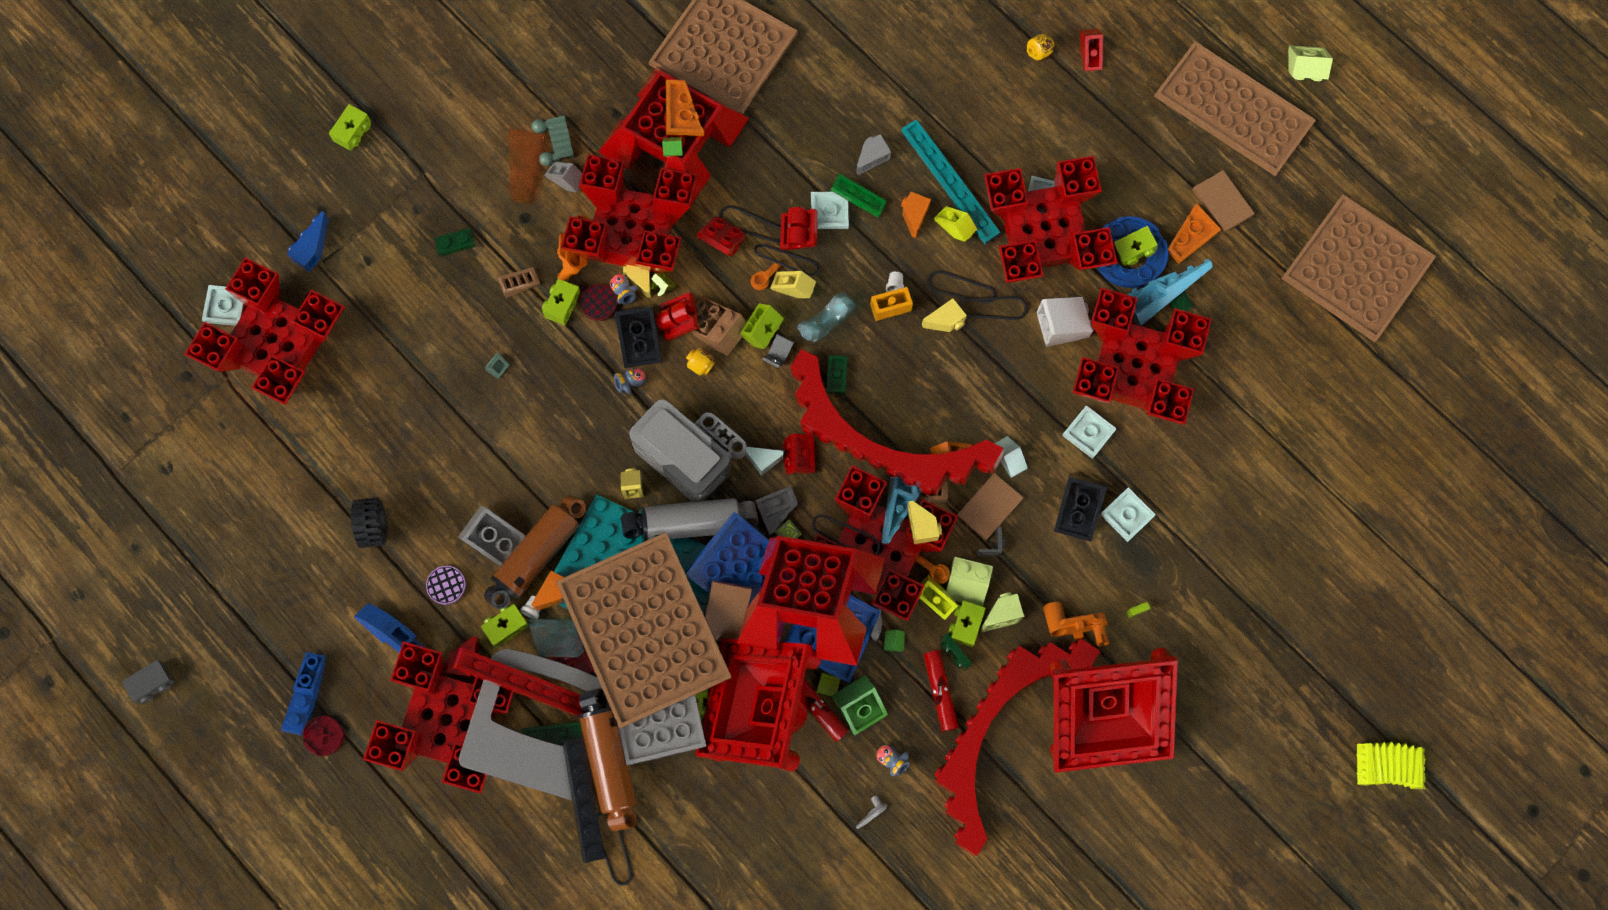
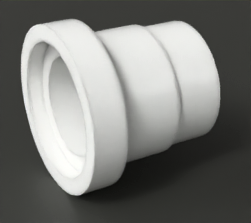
[886,272,904,292]
[520,596,540,620]

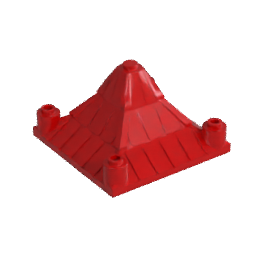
[695,638,822,772]
[1049,647,1178,773]

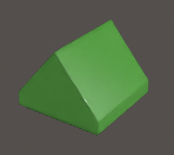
[662,137,682,156]
[884,629,905,652]

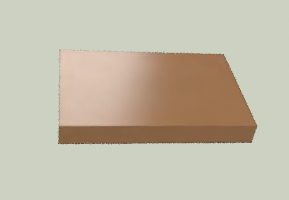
[1192,170,1255,233]
[957,473,1023,541]
[704,580,752,642]

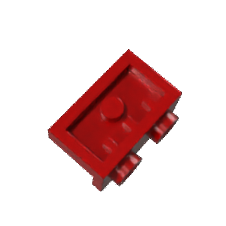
[783,433,815,475]

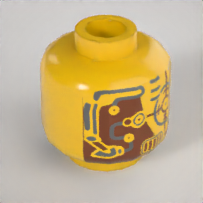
[1027,34,1054,61]
[686,348,715,376]

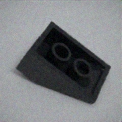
[615,304,662,368]
[1054,473,1107,542]

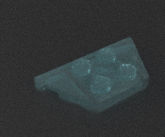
[528,619,585,657]

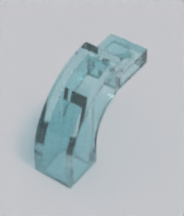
[797,292,857,343]

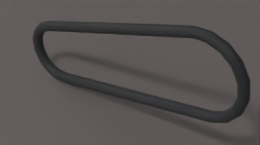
[719,205,781,242]
[754,244,820,276]
[928,270,996,303]
[958,296,1027,320]
[812,514,880,555]
[597,812,632,886]

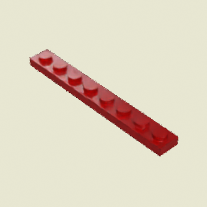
[453,648,585,717]

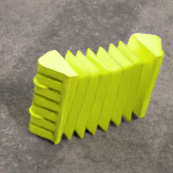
[1356,742,1426,789]

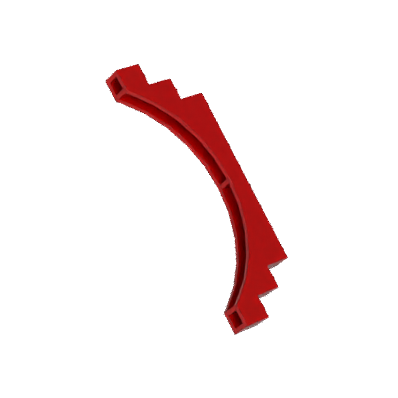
[790,349,1004,496]
[934,638,1100,856]

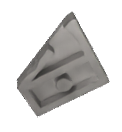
[755,486,798,535]

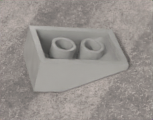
[458,506,525,566]

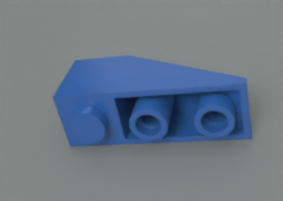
[287,211,329,272]

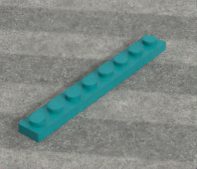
[901,119,1001,244]

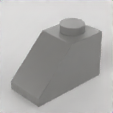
[856,134,891,175]
[544,161,582,192]

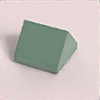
[485,353,510,379]

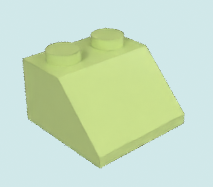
[1288,45,1333,81]
[946,557,993,607]
[980,592,1024,633]

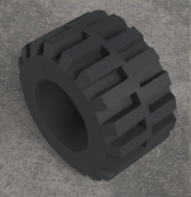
[350,497,388,548]

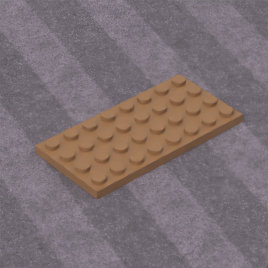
[1154,41,1316,176]

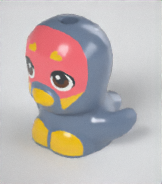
[610,274,638,305]
[614,367,646,394]
[876,744,910,776]

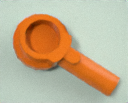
[750,263,782,291]
[916,555,950,584]

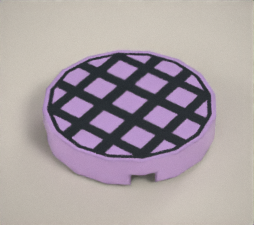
[426,566,466,605]

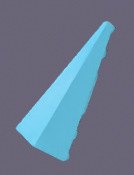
[1127,259,1213,326]
[881,477,921,544]

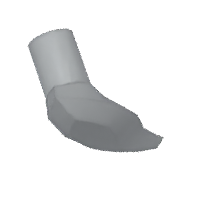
[871,607,882,642]
[856,795,887,829]

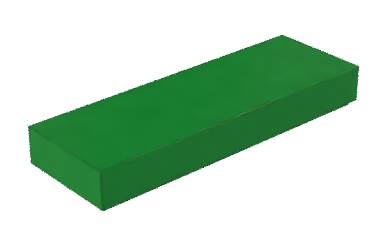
[830,173,887,218]

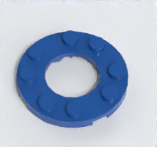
[1098,216,1168,288]

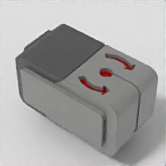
[629,400,746,502]

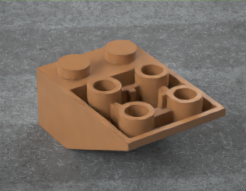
[690,296,747,356]

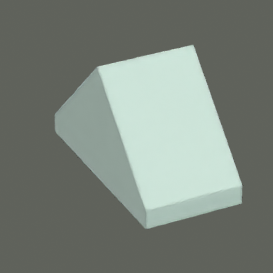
[995,436,1027,478]
[745,447,784,475]

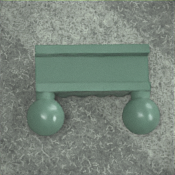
[532,116,574,167]

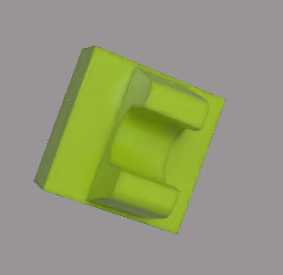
[650,273,676,296]

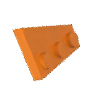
[666,80,704,136]
[1168,203,1221,264]

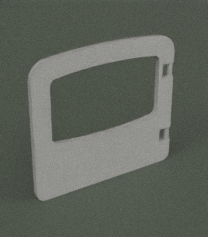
[459,649,610,800]

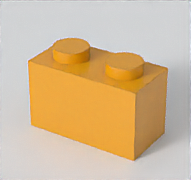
[870,287,913,321]

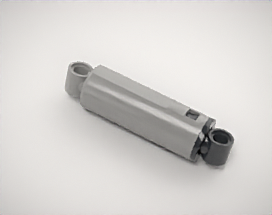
[621,498,759,542]

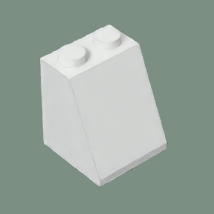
[1036,297,1094,347]

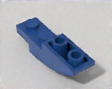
[354,603,425,653]
[281,652,326,735]

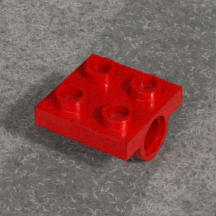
[780,207,818,251]
[697,216,747,257]
[655,292,699,341]

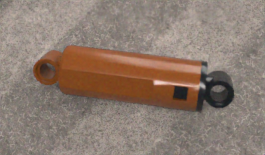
[484,495,586,609]
[578,688,636,831]

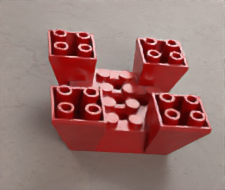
[598,67,749,206]
[560,154,698,273]
[984,156,1117,283]
[184,257,345,406]
[1072,287,1212,425]
[813,465,958,622]
[737,536,885,666]
[363,642,514,794]

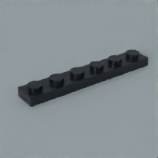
[562,737,605,863]

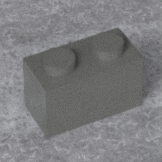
[122,660,175,704]

